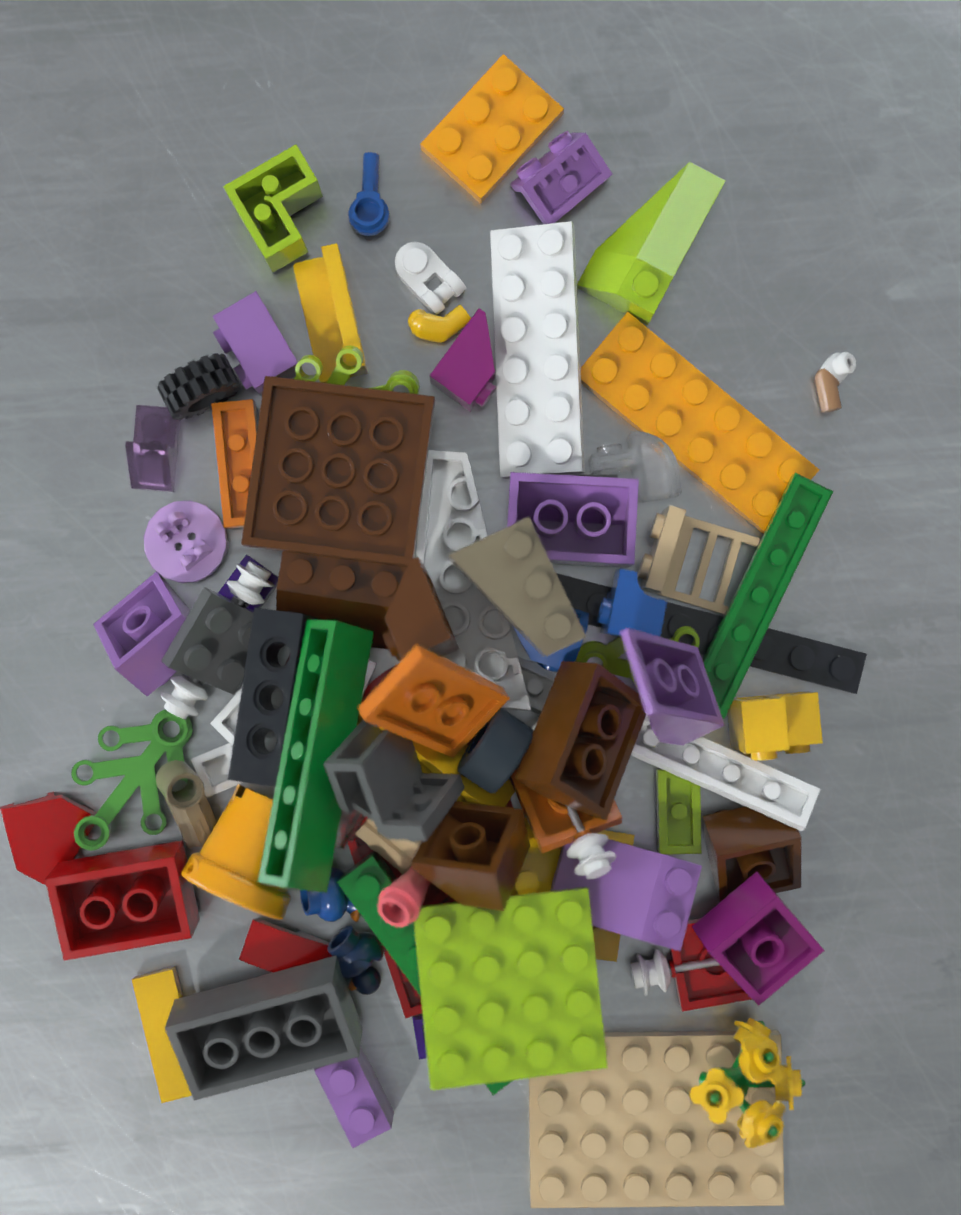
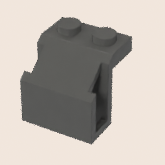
[324,719,465,842]

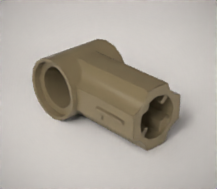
[156,760,217,849]

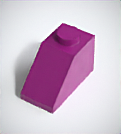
[429,308,497,412]

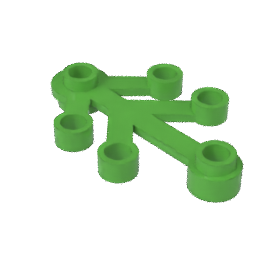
[71,709,193,851]

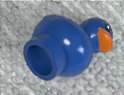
[300,867,361,922]

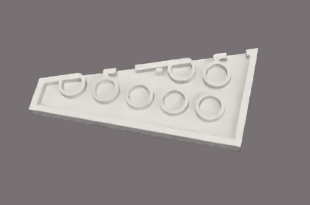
[416,450,531,711]

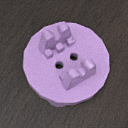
[144,500,229,584]

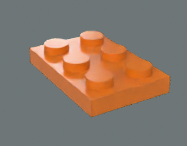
[358,644,510,758]

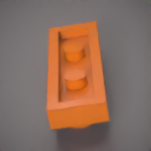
[211,399,258,529]

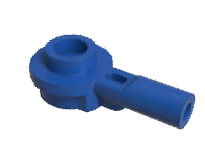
[348,152,390,236]

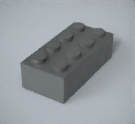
[165,955,363,1100]

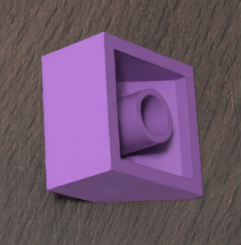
[93,571,190,696]

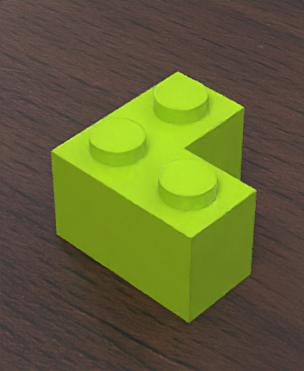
[223,144,323,272]

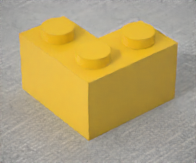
[727,691,823,761]

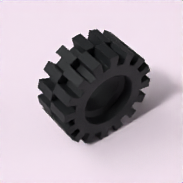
[157,353,241,420]

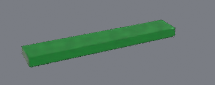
[703,473,834,719]

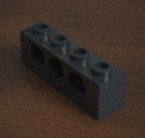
[228,608,317,787]

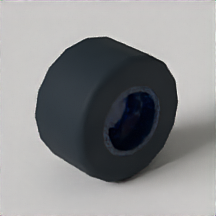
[458,708,533,793]

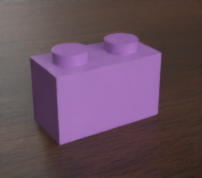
[213,291,298,396]
[314,1045,394,1148]

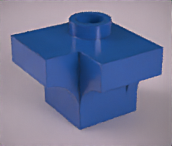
[598,568,667,637]

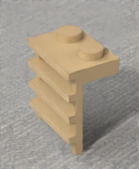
[637,505,760,615]

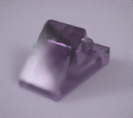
[125,405,180,492]

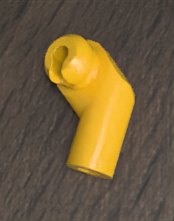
[408,304,471,343]

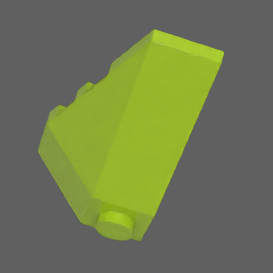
[577,162,726,326]

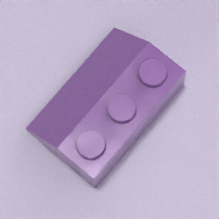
[507,472,639,568]

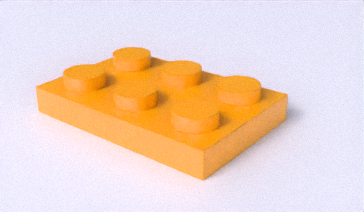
[420,54,564,203]

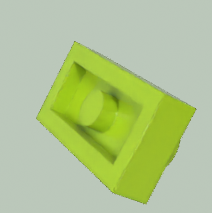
[656,769,702,855]

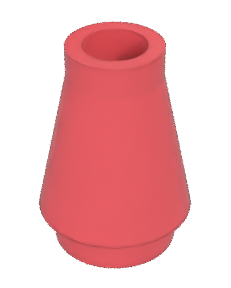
[378,866,431,927]

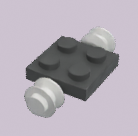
[160,561,274,719]

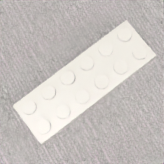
[490,221,585,479]

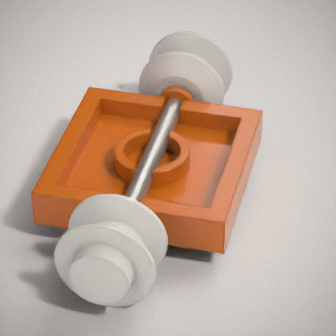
[510,717,622,879]

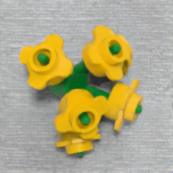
[690,1018,805,1148]

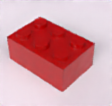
[45,840,200,961]

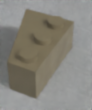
[448,517,586,657]

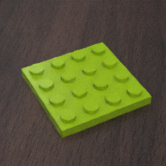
[414,887,608,1091]

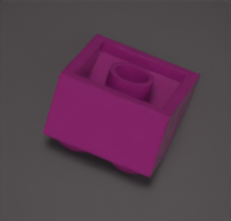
[692,872,825,1006]

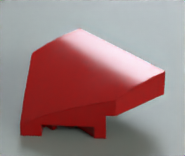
[0,791,97,885]

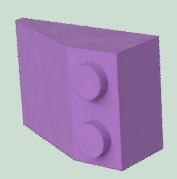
[620,628,725,746]
[550,839,702,951]

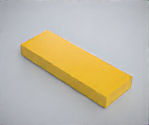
[132,966,192,1103]

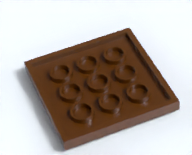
[241,376,435,567]

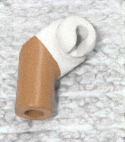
[815,352,856,413]

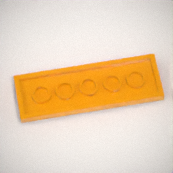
[581,312,820,534]

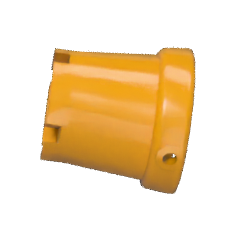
[181,784,291,920]

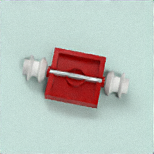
[630,918,752,1012]

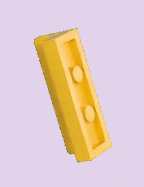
[293,243,368,383]

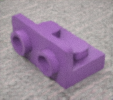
[510,131,613,224]

